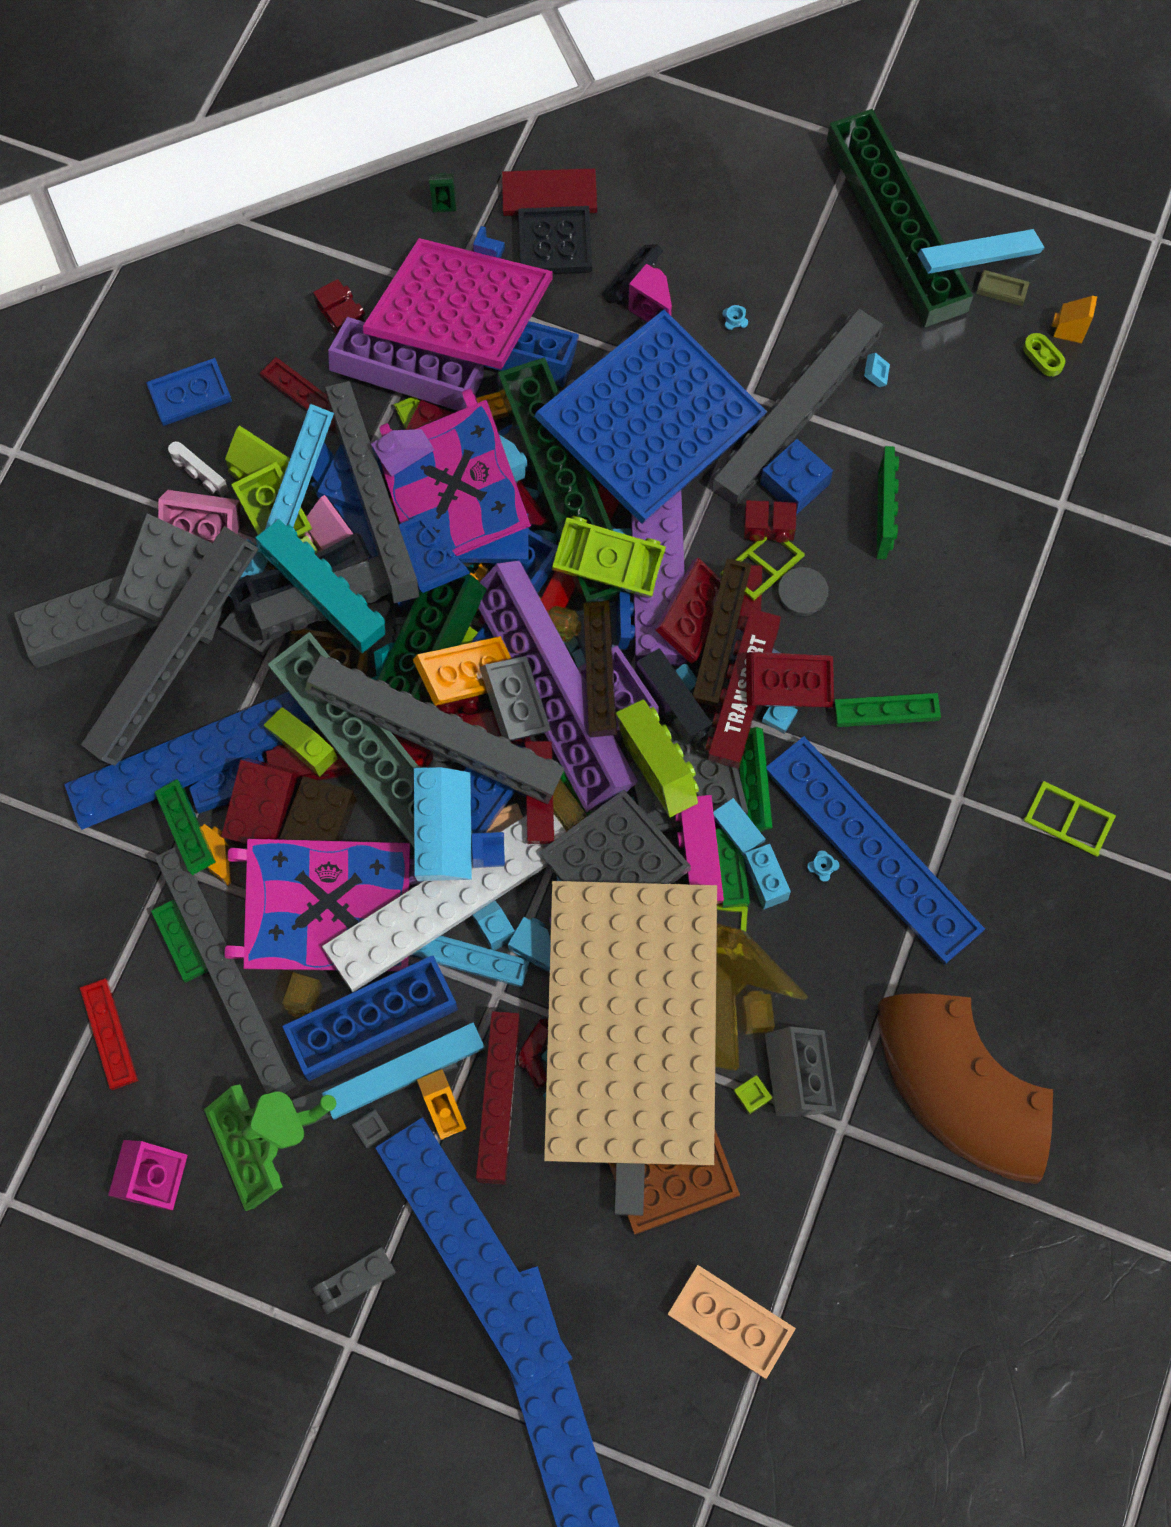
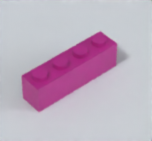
[674,795,724,904]

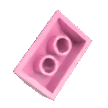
[158,490,241,543]
[304,495,368,563]

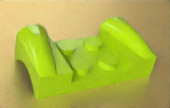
[551,516,666,598]

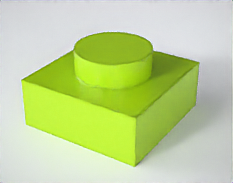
[733,1075,772,1115]

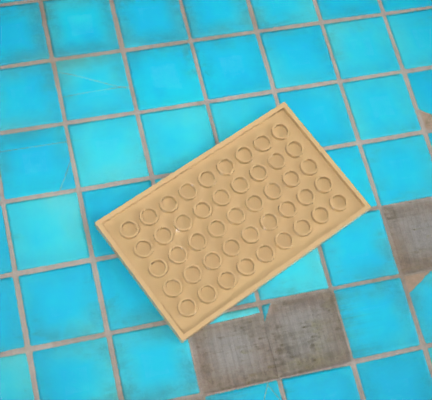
[544,881,717,1165]

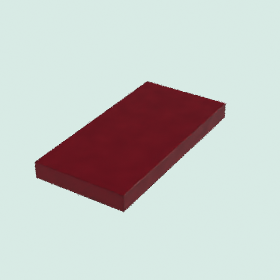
[502,168,597,216]
[655,558,721,663]
[746,652,834,708]

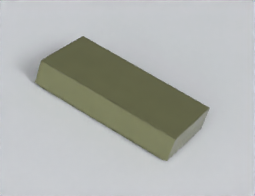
[976,270,1030,306]

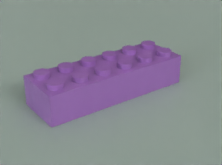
[328,317,484,411]

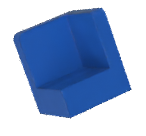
[473,226,505,258]
[471,832,505,868]

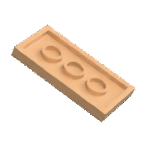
[668,1265,796,1380]

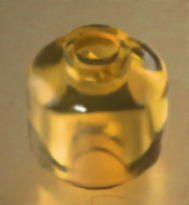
[547,606,581,642]

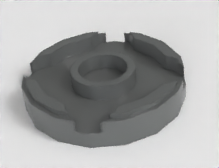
[778,567,829,616]

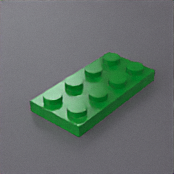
[876,446,899,560]

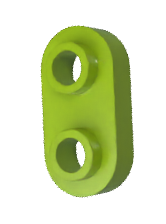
[1023,333,1065,376]

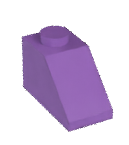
[371,429,434,476]

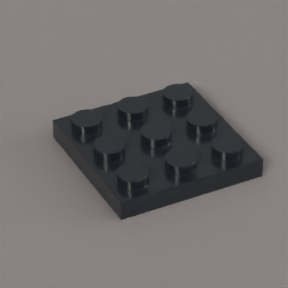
[518,206,592,273]

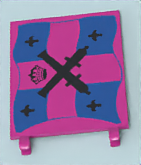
[379,388,531,556]
[224,839,410,971]

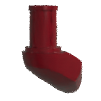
[517,1019,548,1089]

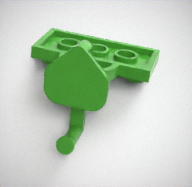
[204,1084,337,1211]

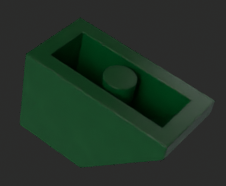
[429,173,456,213]

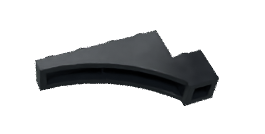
[230,532,370,615]

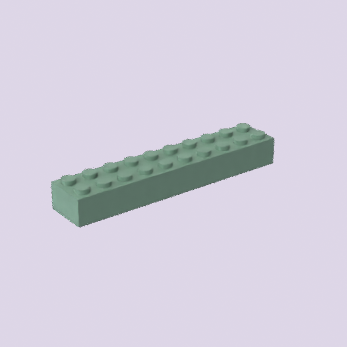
[268,632,472,848]

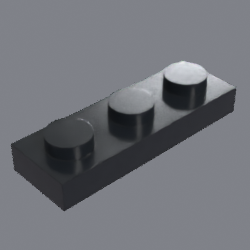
[602,244,663,301]

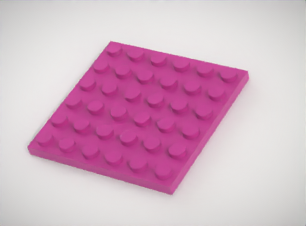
[363,238,552,369]

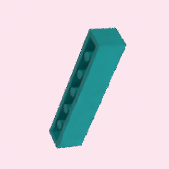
[255,519,385,653]

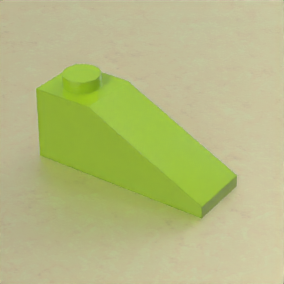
[264,707,338,777]

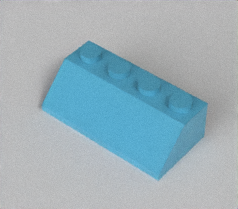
[414,767,472,881]

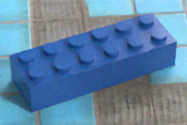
[283,955,458,1081]

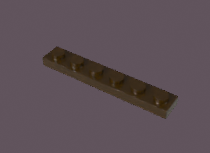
[693,558,752,707]
[583,600,617,738]

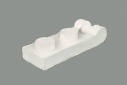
[168,442,229,498]

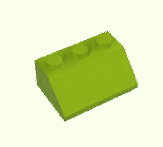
[225,425,290,480]
[231,462,312,539]

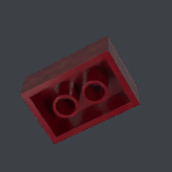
[221,758,298,844]

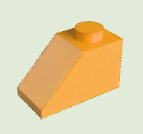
[1051,296,1097,343]
[201,824,231,886]
[417,1069,466,1140]

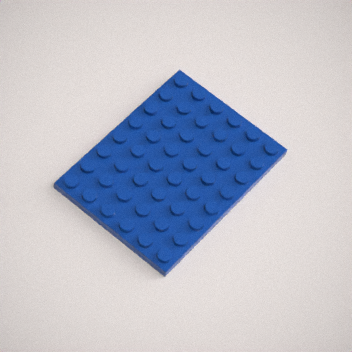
[534,310,768,524]

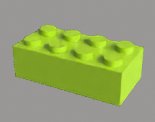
[616,699,699,817]

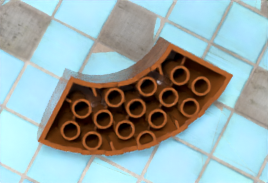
[878,993,1053,1184]

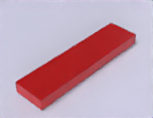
[80,978,138,1090]

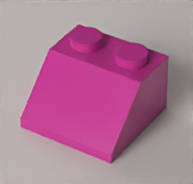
[629,264,672,323]
[108,1140,188,1210]

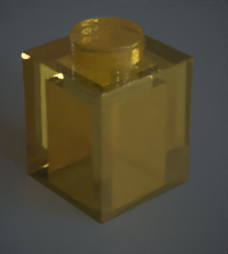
[282,973,322,1018]
[742,991,775,1034]

